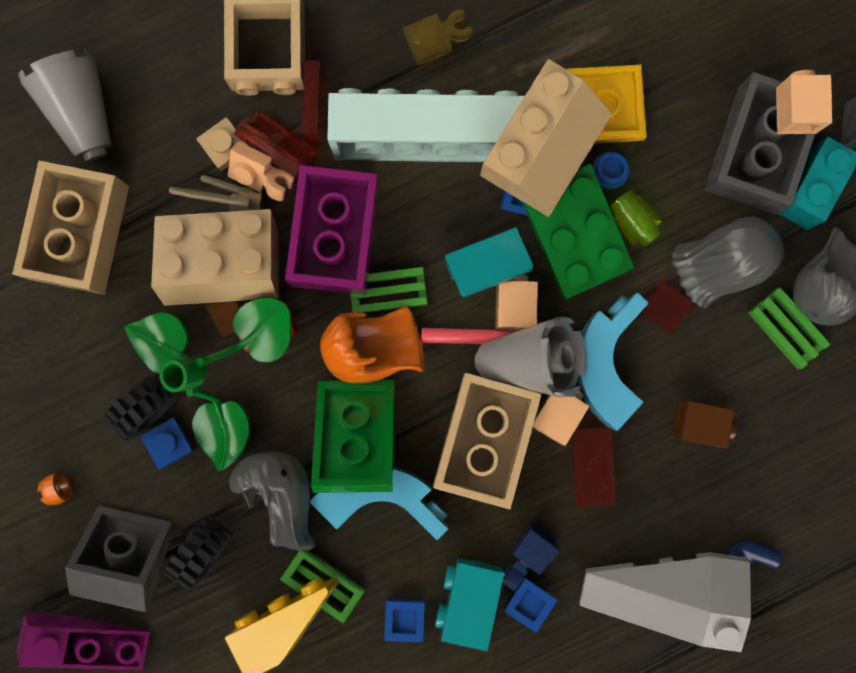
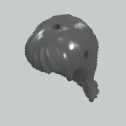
[672,217,784,309]
[793,227,856,326]
[229,451,315,551]

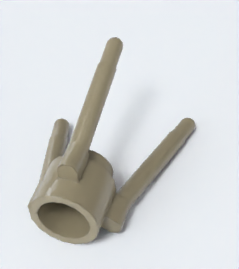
[169,175,264,212]

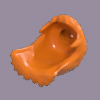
[320,306,425,383]

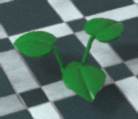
[124,298,292,471]

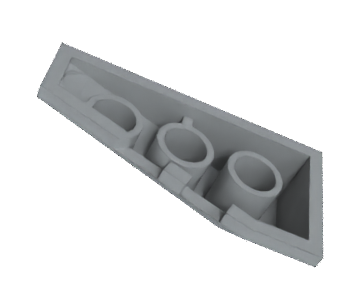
[579,552,751,652]

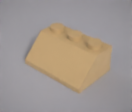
[480,59,612,217]

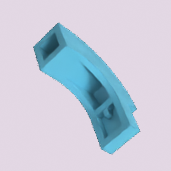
[577,293,648,431]
[309,466,448,540]

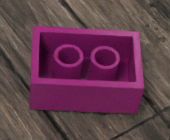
[285,165,380,295]

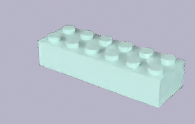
[328,88,525,162]

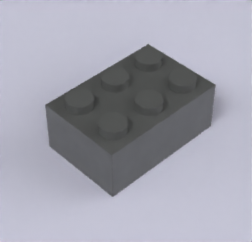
[704,72,815,215]

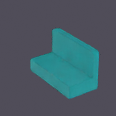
[445,228,533,297]

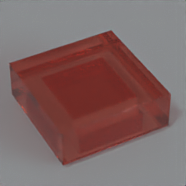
[640,281,694,334]

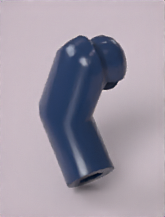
[724,539,782,569]

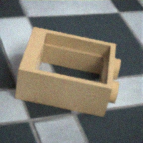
[224,0,305,96]

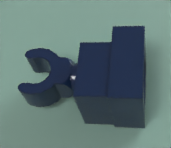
[502,521,560,591]

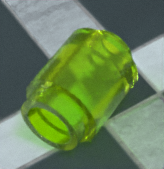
[609,189,663,247]

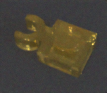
[403,9,473,66]

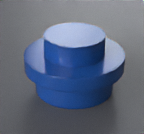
[592,152,630,190]

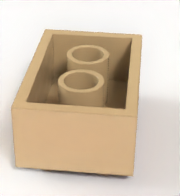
[12,161,129,295]
[151,209,279,306]
[433,373,542,509]

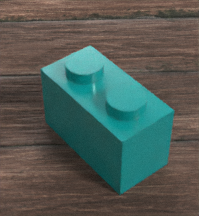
[777,137,856,230]
[435,556,504,652]

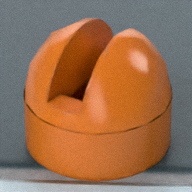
[37,472,73,506]

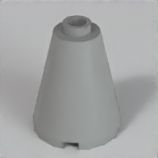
[18,49,112,162]
[475,317,587,397]

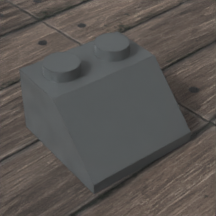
[65,505,172,612]

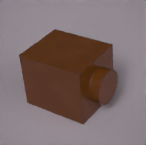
[672,401,737,449]

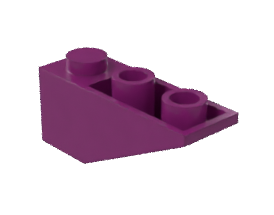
[16,613,150,670]

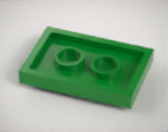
[521,163,634,300]
[311,380,395,493]

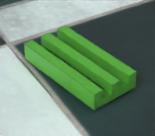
[350,267,428,314]
[748,287,830,369]
[280,550,366,623]

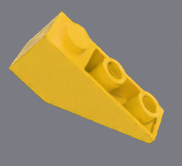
[225,576,339,673]

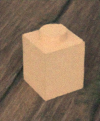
[776,70,832,134]
[495,275,538,330]
[533,392,589,446]

